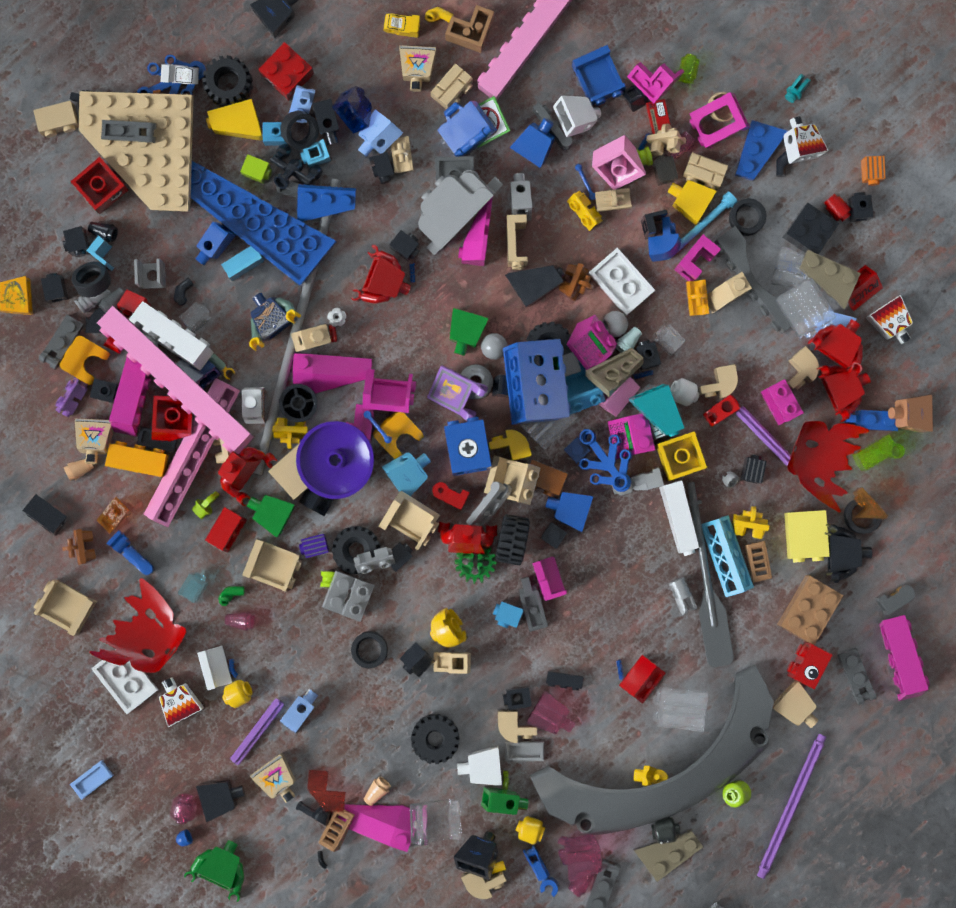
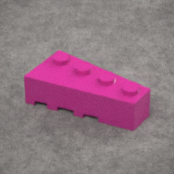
[109,357,151,437]
[879,615,930,701]

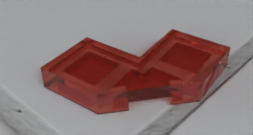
[307,770,346,813]

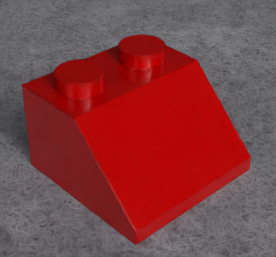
[152,396,192,441]

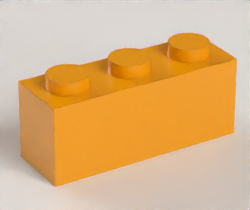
[105,441,169,477]

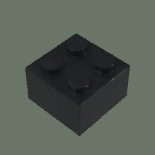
[782,202,839,254]

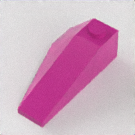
[458,197,493,266]
[293,353,372,394]
[335,804,421,852]

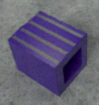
[299,534,329,558]

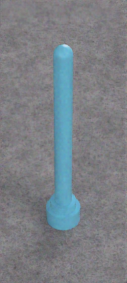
[667,191,738,260]

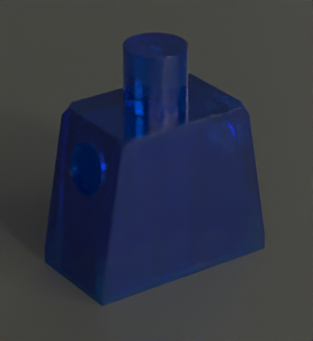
[332,86,372,134]

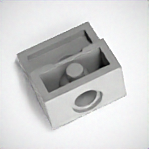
[322,571,374,622]

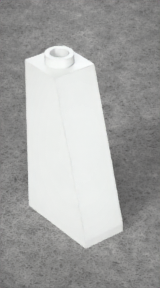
[659,481,699,556]

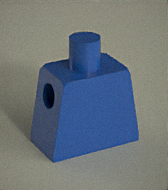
[510,118,555,168]
[195,222,236,265]
[545,492,593,532]

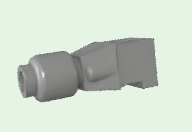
[612,467,664,496]

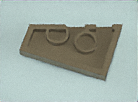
[799,250,861,309]
[586,348,644,397]
[633,830,703,882]

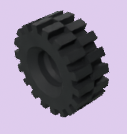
[526,322,572,356]
[332,526,381,574]
[411,714,460,764]

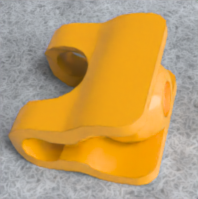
[60,336,111,385]
[373,412,424,459]

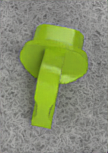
[192,491,220,519]

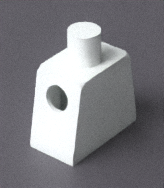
[553,95,601,137]
[457,746,502,785]

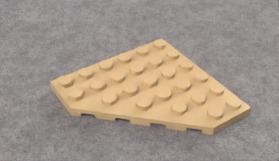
[79,91,194,212]

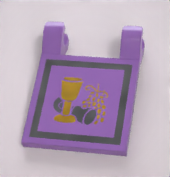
[427,365,488,421]

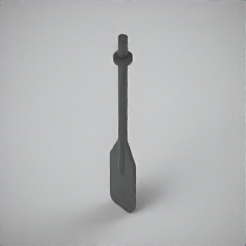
[687,482,734,667]

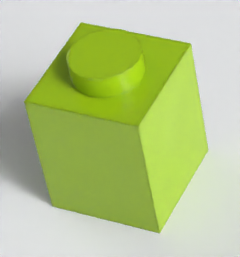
[240,154,272,184]

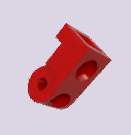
[702,393,741,427]
[432,482,470,510]

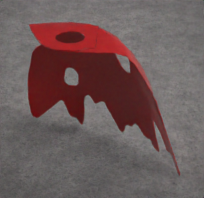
[787,421,869,512]
[89,578,186,673]

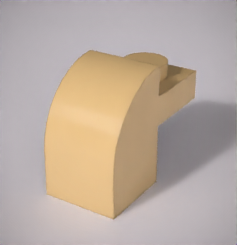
[787,346,819,390]
[698,364,738,399]
[434,652,471,674]
[498,710,537,743]
[461,871,506,899]

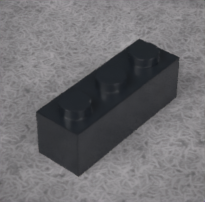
[546,671,584,691]

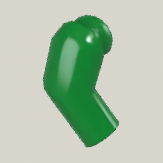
[218,586,245,606]

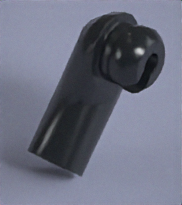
[776,151,789,177]

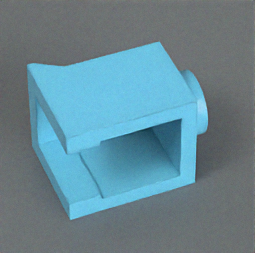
[300,139,331,168]

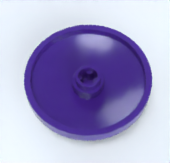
[296,421,374,499]

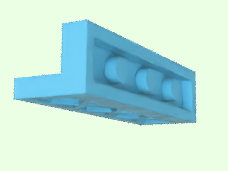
[702,515,754,597]

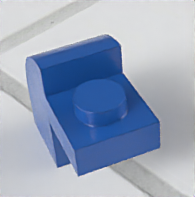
[648,217,681,262]

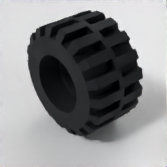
[202,55,253,107]
[496,514,530,566]

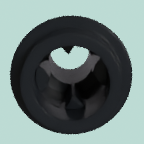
[88,221,118,242]

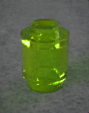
[679,54,700,84]

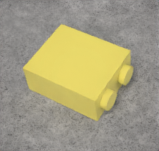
[784,510,830,562]

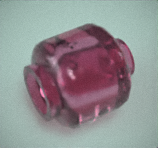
[170,793,197,824]

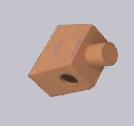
[888,395,933,433]

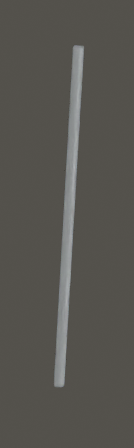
[253,179,341,475]

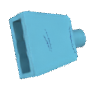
[382,452,431,496]

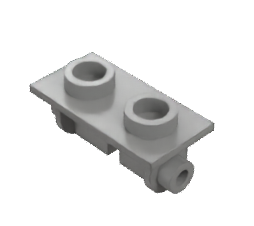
[354,547,395,574]

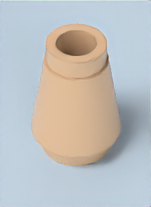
[63,459,94,481]
[363,777,391,806]

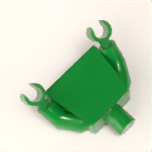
[184,840,245,902]

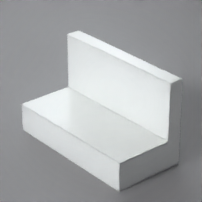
[197,646,232,690]

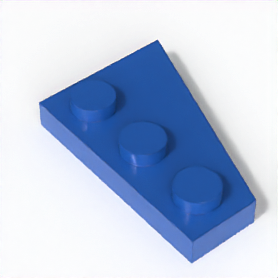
[735,120,788,181]

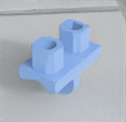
[289,85,315,123]

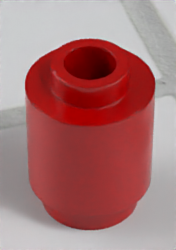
[823,194,851,222]

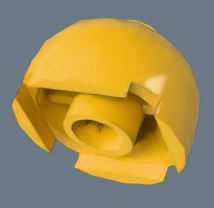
[430,608,466,647]

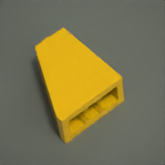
[206,99,263,141]

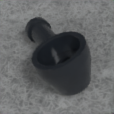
[296,801,332,826]

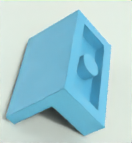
[86,236,114,271]
[221,246,264,281]

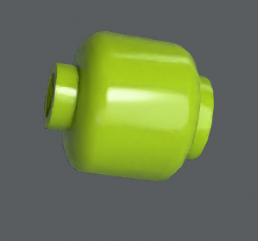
[722,780,751,808]

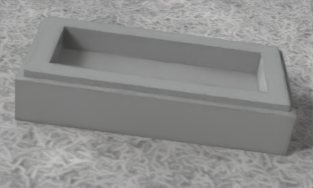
[505,741,544,761]

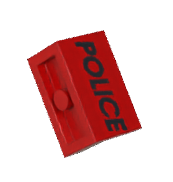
[848,265,883,311]

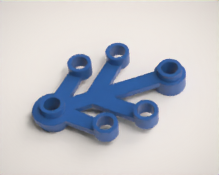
[137,55,206,95]
[579,429,633,492]

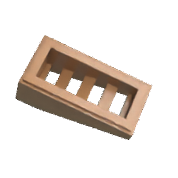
[744,541,772,583]
[319,806,355,852]

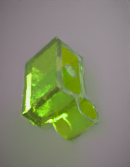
[852,434,905,471]

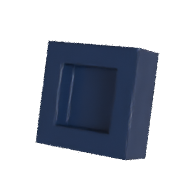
[564,437,591,464]

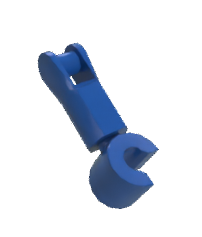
[106,530,154,575]
[523,845,559,897]

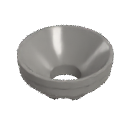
[461,365,493,399]

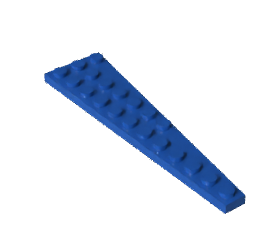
[191,161,337,286]

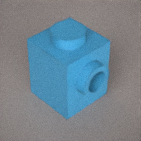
[263,122,291,146]
[493,601,523,628]

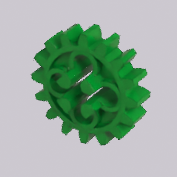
[455,548,496,584]

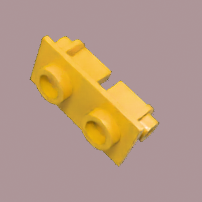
[567,191,603,231]

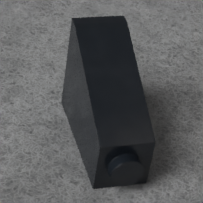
[505,265,567,307]

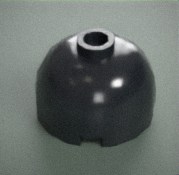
[279,384,318,422]

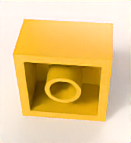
[656,432,707,481]

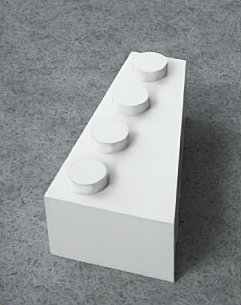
[129,301,214,371]

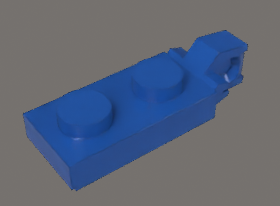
[844,410,898,431]

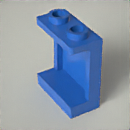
[572,45,626,106]

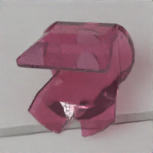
[557,834,602,881]

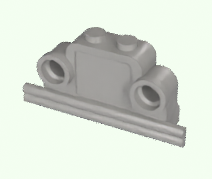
[418,170,503,255]

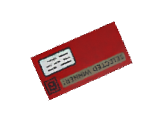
[646,99,671,134]

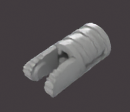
[74,290,111,315]
[668,577,697,615]

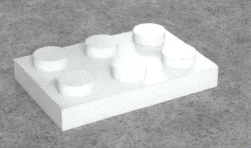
[588,248,655,316]
[91,660,159,714]

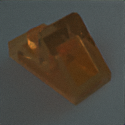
[853,487,888,519]
[96,497,132,534]

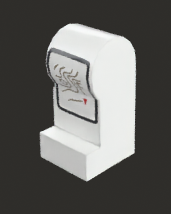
[161,64,199,84]

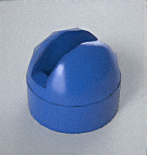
[176,829,193,847]

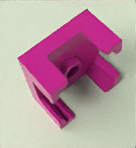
[674,234,721,281]

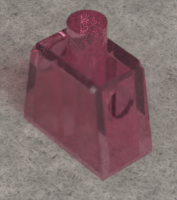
[526,690,575,734]

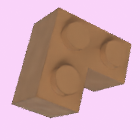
[445,5,494,53]

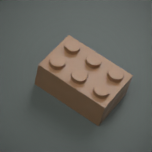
[777,575,843,645]

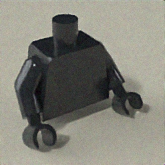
[825,524,872,584]

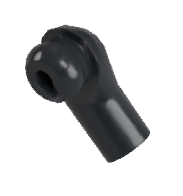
[174,277,194,306]

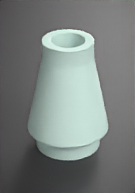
[616,327,642,353]

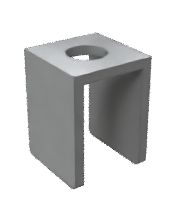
[134,258,166,289]

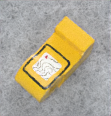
[383,14,420,38]

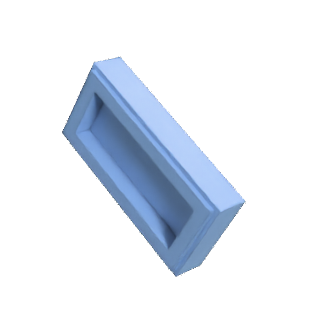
[70,760,114,800]

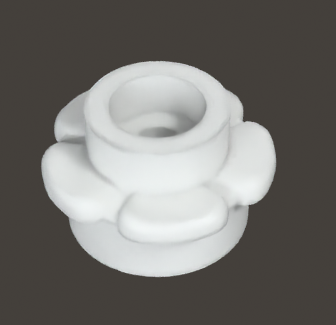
[328,308,346,327]

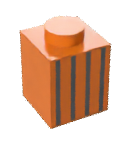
[861,156,885,186]

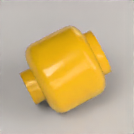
[222,680,253,708]
[515,816,545,845]

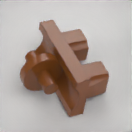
[559,263,593,301]
[62,529,96,565]

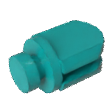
[785,74,811,103]

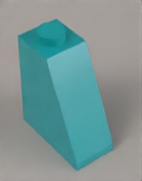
[629,384,684,437]

